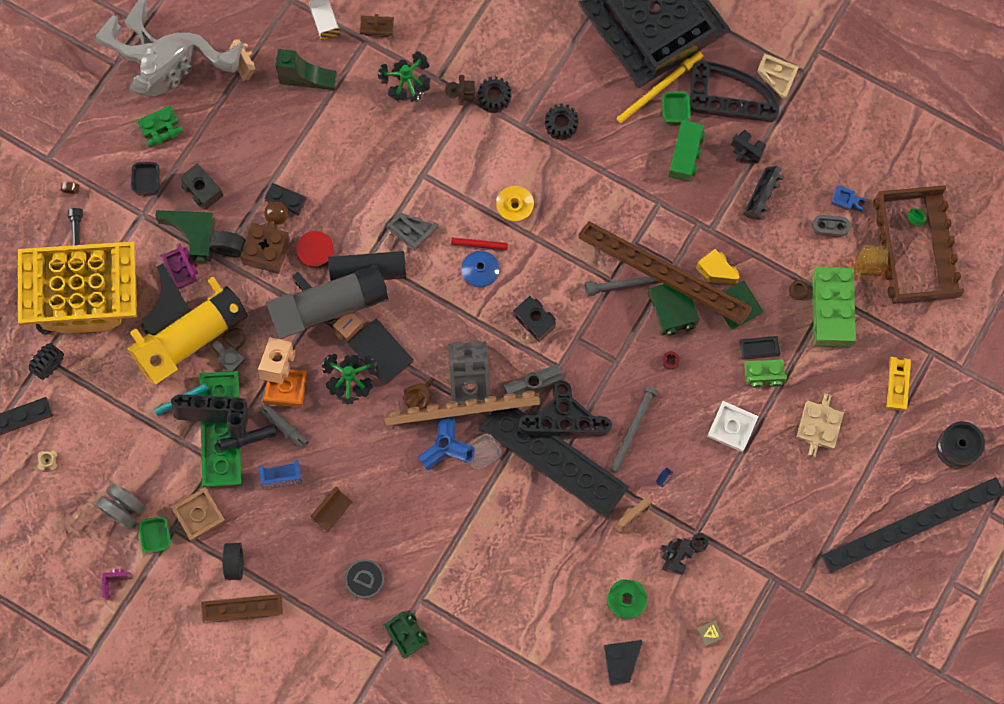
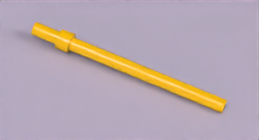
[616,51,703,124]

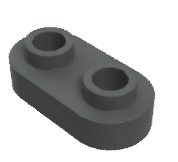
[812,215,851,237]

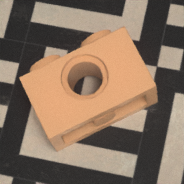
[258,338,295,384]

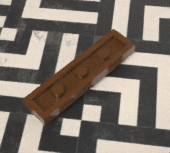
[201,594,283,622]

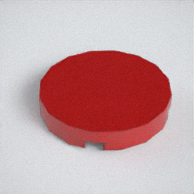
[296,231,334,268]

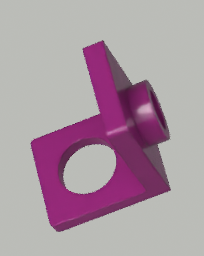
[102,569,133,600]

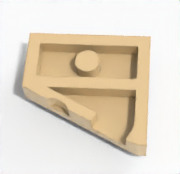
[757,54,799,100]

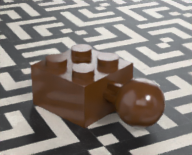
[240,201,290,274]

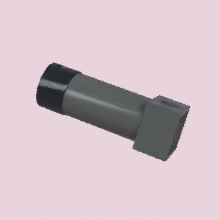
[266,264,389,339]

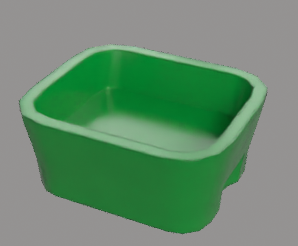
[662,91,691,125]
[138,517,171,553]

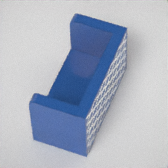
[259,460,303,490]

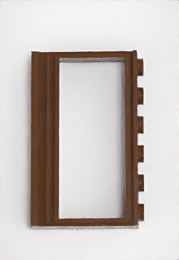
[873,185,964,304]

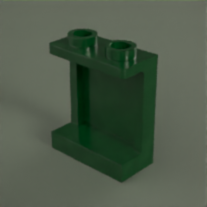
[647,284,699,336]

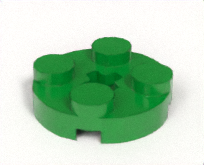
[607,579,647,620]

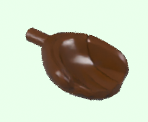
[403,377,435,409]

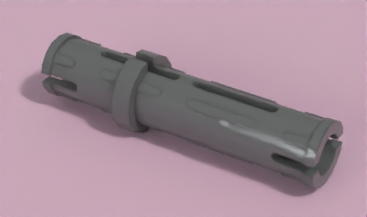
[259,404,309,450]

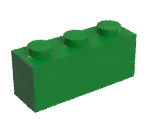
[668,120,705,182]

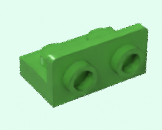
[744,360,787,388]

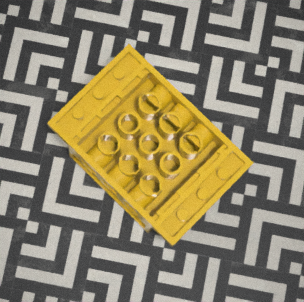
[18,242,137,334]

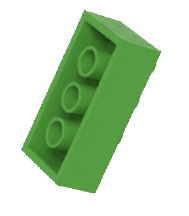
[812,267,856,347]

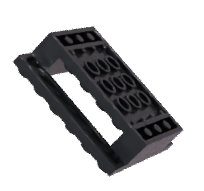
[578,0,730,88]

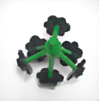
[378,51,431,103]
[322,354,378,406]

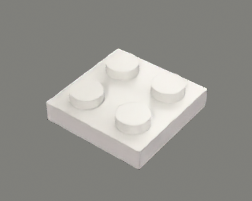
[707,401,759,452]

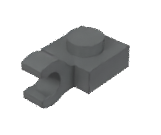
[211,340,245,371]

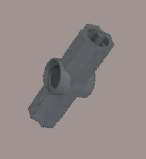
[504,364,563,396]

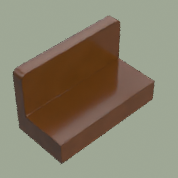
[311,486,353,532]

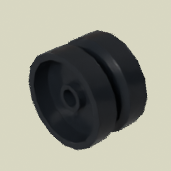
[936,421,985,469]

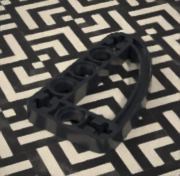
[689,60,779,122]

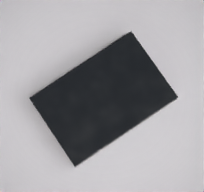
[347,319,414,386]

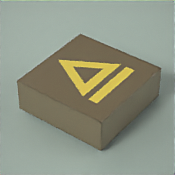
[697,620,724,647]

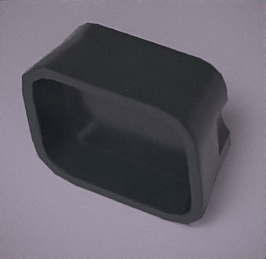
[131,162,160,196]

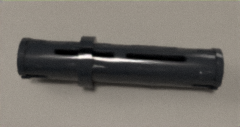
[217,424,276,452]

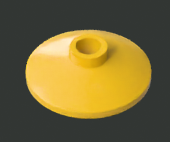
[496,186,534,222]

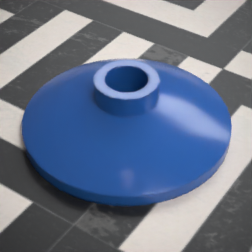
[462,251,499,287]

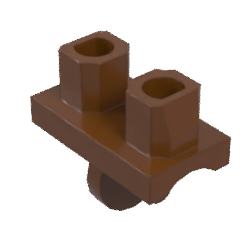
[360,14,394,37]

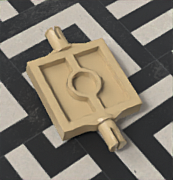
[796,394,844,458]

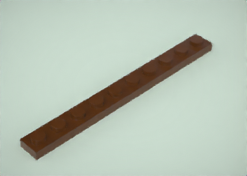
[578,221,752,325]

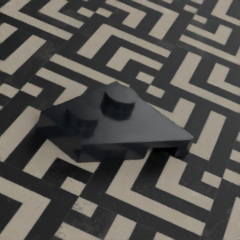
[604,640,642,686]

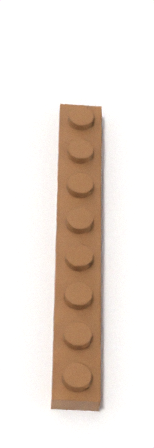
[384,391,540,426]

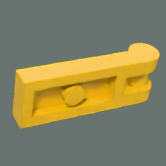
[886,357,911,411]

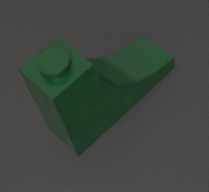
[275,49,337,90]
[155,210,215,264]

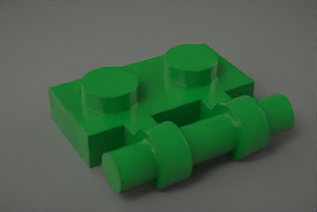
[137,105,183,147]

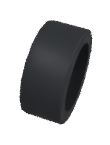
[223,543,244,581]

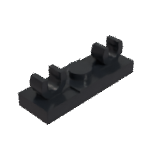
[743,166,784,220]

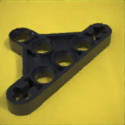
[517,381,612,436]

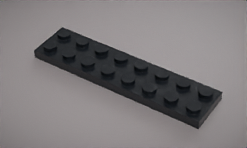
[480,407,629,519]

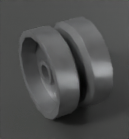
[94,482,147,530]

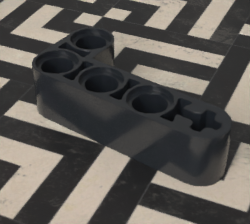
[171,394,249,439]

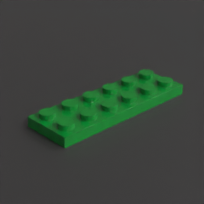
[200,371,242,488]

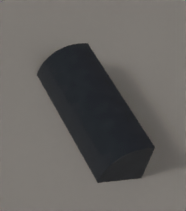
[328,251,406,281]

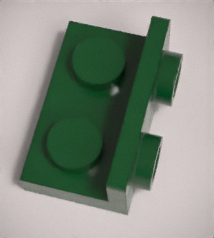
[384,610,429,659]

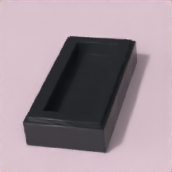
[739,336,780,359]

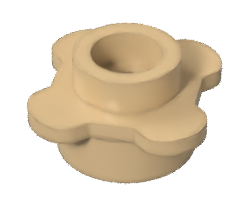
[37,451,57,470]

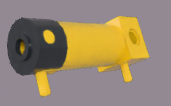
[127,277,248,385]

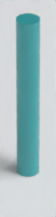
[154,383,209,416]

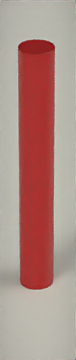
[451,237,508,250]

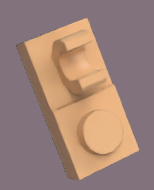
[228,40,256,81]

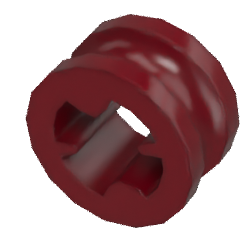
[662,351,680,370]

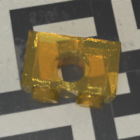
[854,245,888,276]

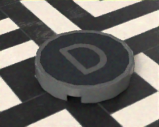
[345,559,385,599]

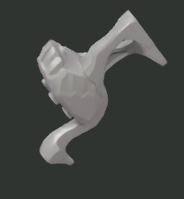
[95,0,244,96]

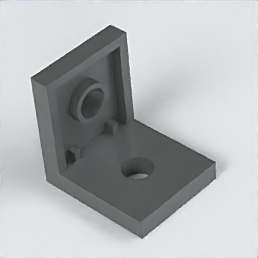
[448,340,490,404]

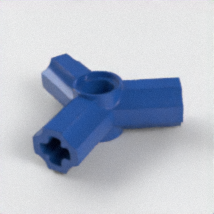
[418,417,475,470]

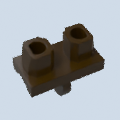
[445,75,475,106]

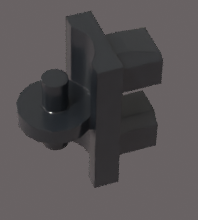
[731,130,766,164]
[660,538,695,575]

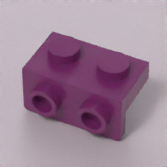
[161,243,198,290]

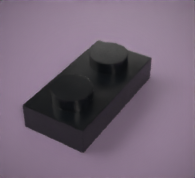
[264,183,307,215]

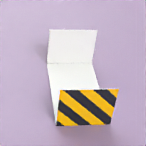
[309,0,341,40]

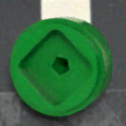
[907,208,926,227]

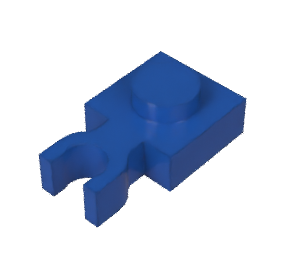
[831,185,867,212]

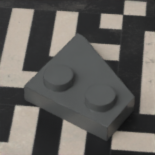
[386,212,439,251]

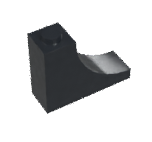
[140,263,190,335]

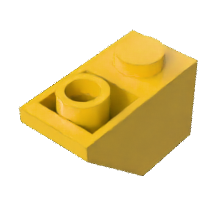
[696,249,740,285]

